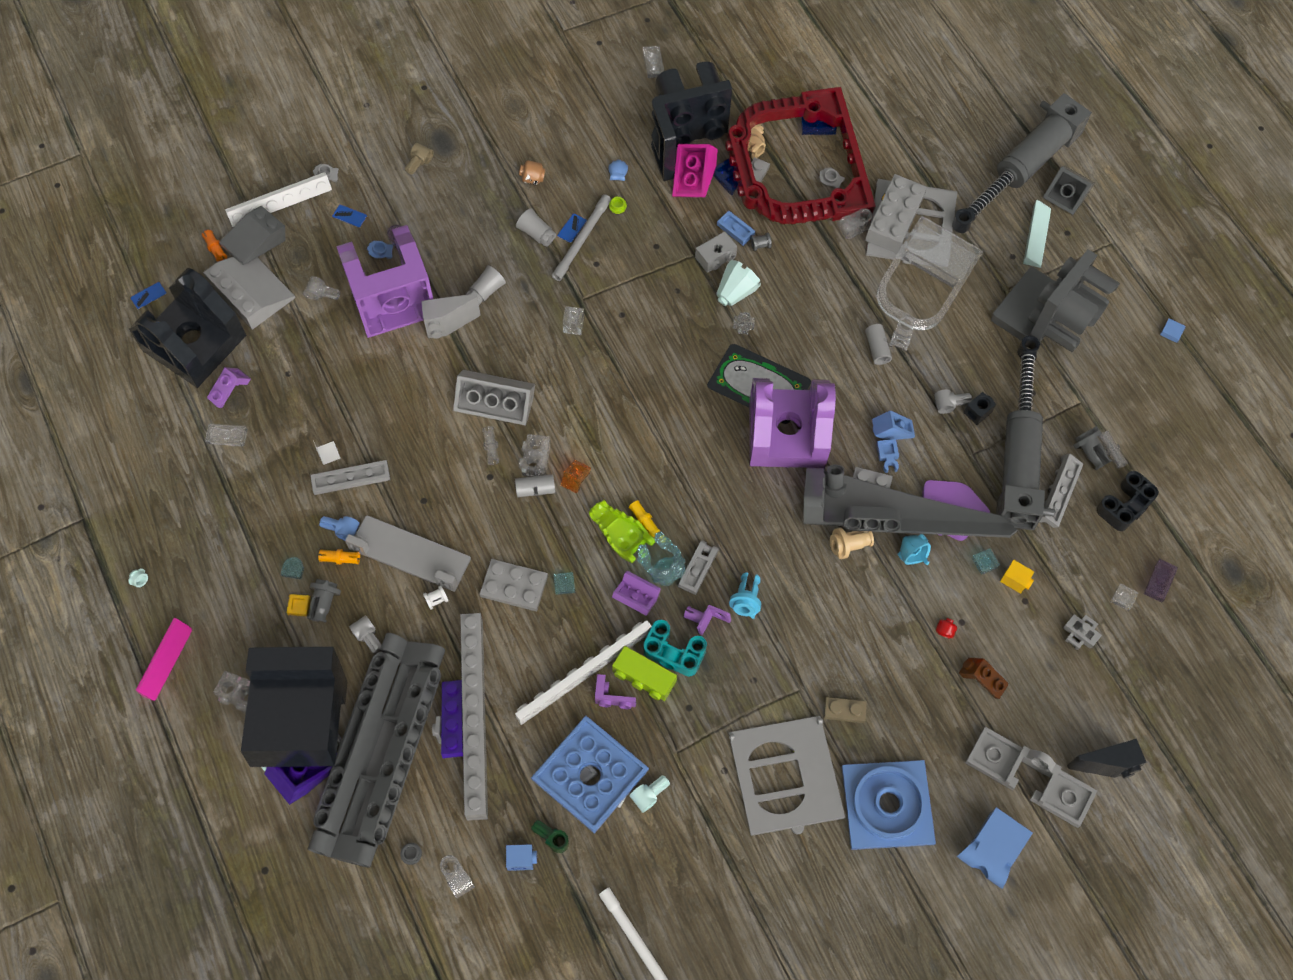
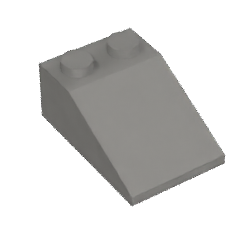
[421,294,481,339]

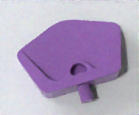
[922,480,990,541]

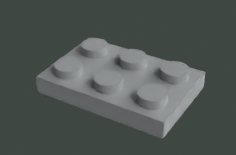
[480,559,548,612]

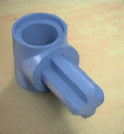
[319,516,360,541]

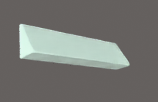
[1023,200,1051,268]

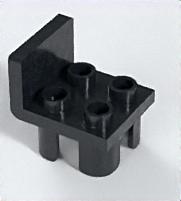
[651,61,732,181]

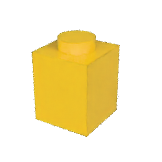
[1000,560,1034,594]

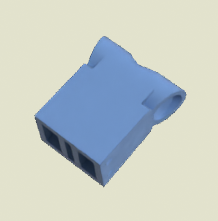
[957,807,1033,889]

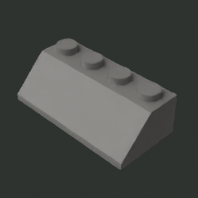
[453,370,535,426]

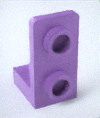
[207,367,251,408]
[595,674,636,709]

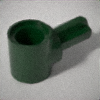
[531,820,569,853]

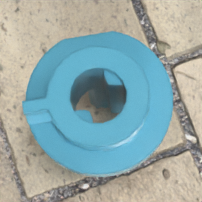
[729,572,761,619]

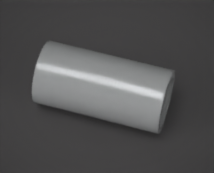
[865,324,892,365]
[515,474,555,498]

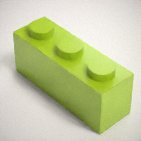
[612,646,677,701]

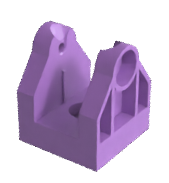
[336,225,433,338]
[749,378,836,468]

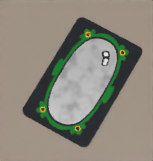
[707,344,811,424]

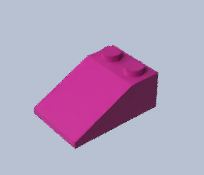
[672,144,718,198]

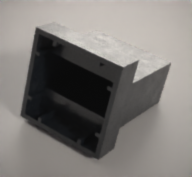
[241,647,348,767]

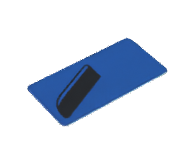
[332,205,367,227]
[557,214,587,243]
[131,282,166,309]

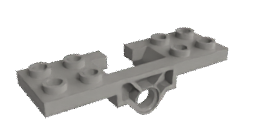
[965,727,1097,828]

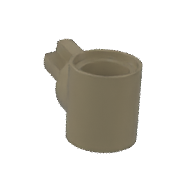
[405,143,434,175]

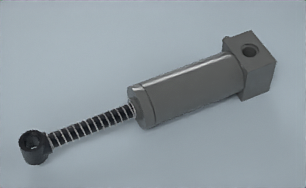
[952,93,1092,233]
[996,336,1056,531]

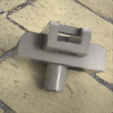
[1064,614,1102,650]

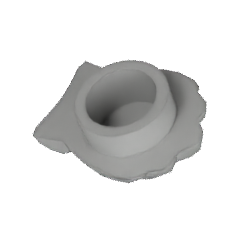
[313,164,339,182]
[819,167,845,189]

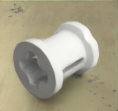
[423,586,448,610]

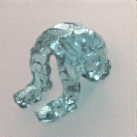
[637,532,685,586]

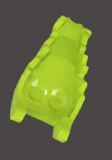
[589,500,655,563]

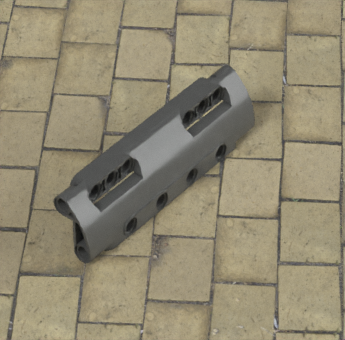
[307,633,445,868]

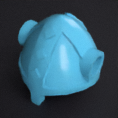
[897,534,931,565]

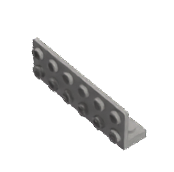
[345,515,471,592]

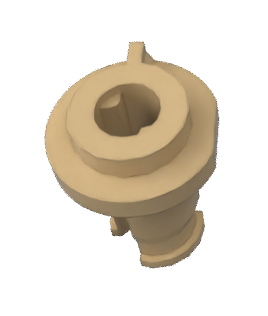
[830,528,874,559]

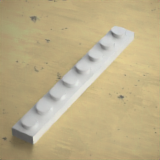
[515,621,652,725]

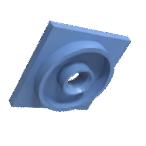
[531,716,649,834]
[842,760,936,850]

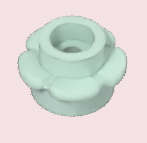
[128,568,148,587]

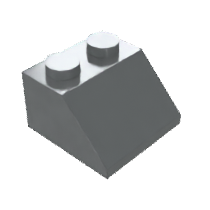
[1043,166,1095,215]

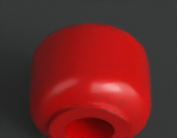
[936,618,957,639]

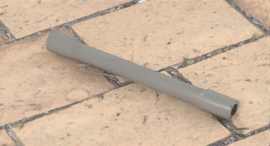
[552,194,611,281]

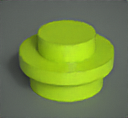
[609,197,627,214]

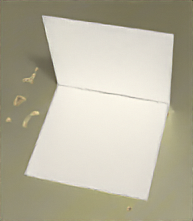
[313,440,340,465]

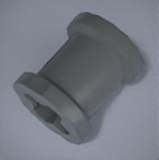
[750,232,772,251]

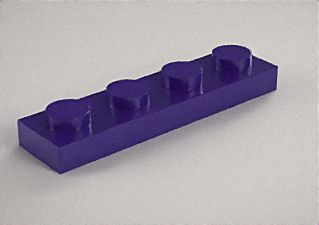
[441,680,463,758]

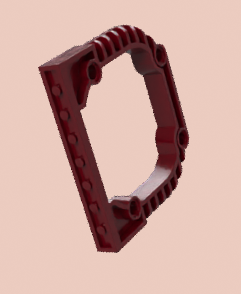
[725,87,876,225]

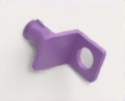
[684,605,731,635]

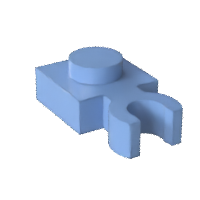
[876,439,899,473]

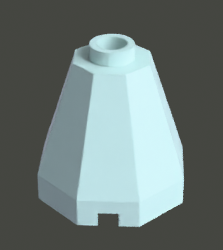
[717,260,761,306]

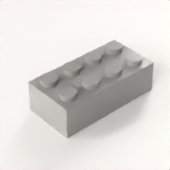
[865,174,927,254]

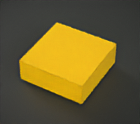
[287,594,311,616]

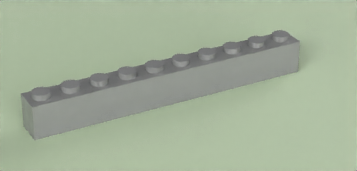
[461,613,488,821]

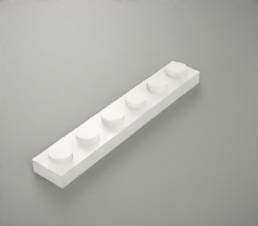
[225,172,332,227]

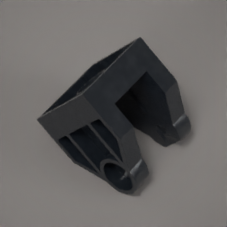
[129,268,247,388]

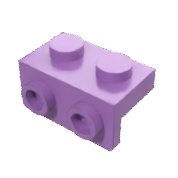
[612,571,661,616]

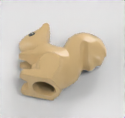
[734,124,766,159]

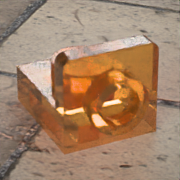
[561,460,591,493]

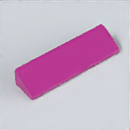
[136,618,192,701]

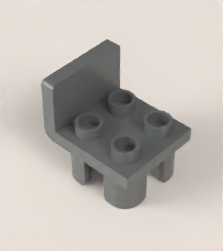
[991,249,1120,352]

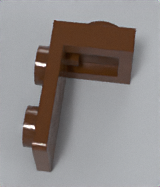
[959,658,1008,699]

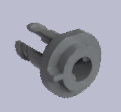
[1073,426,1112,470]
[307,579,341,623]

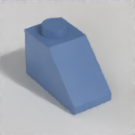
[872,411,915,440]

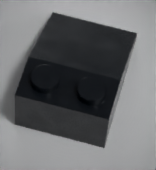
[1067,739,1147,779]

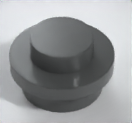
[400,843,422,865]

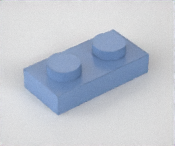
[717,211,755,245]

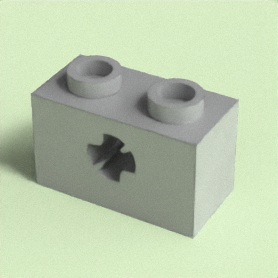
[695,232,737,273]

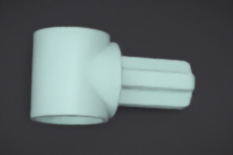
[629,775,670,813]

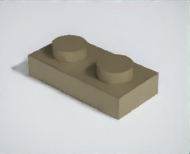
[824,697,867,723]

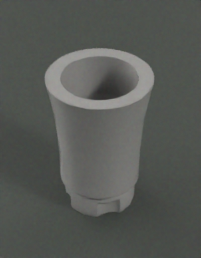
[516,208,556,247]
[466,265,506,305]

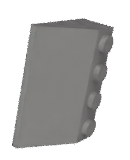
[203,257,296,330]

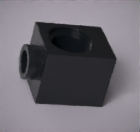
[964,392,996,425]

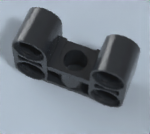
[1096,471,1159,531]

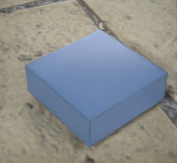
[1160,319,1186,343]

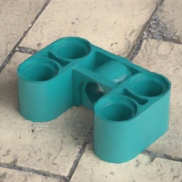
[643,619,707,677]

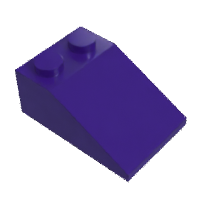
[264,752,337,805]

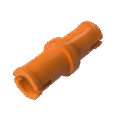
[202,230,227,262]

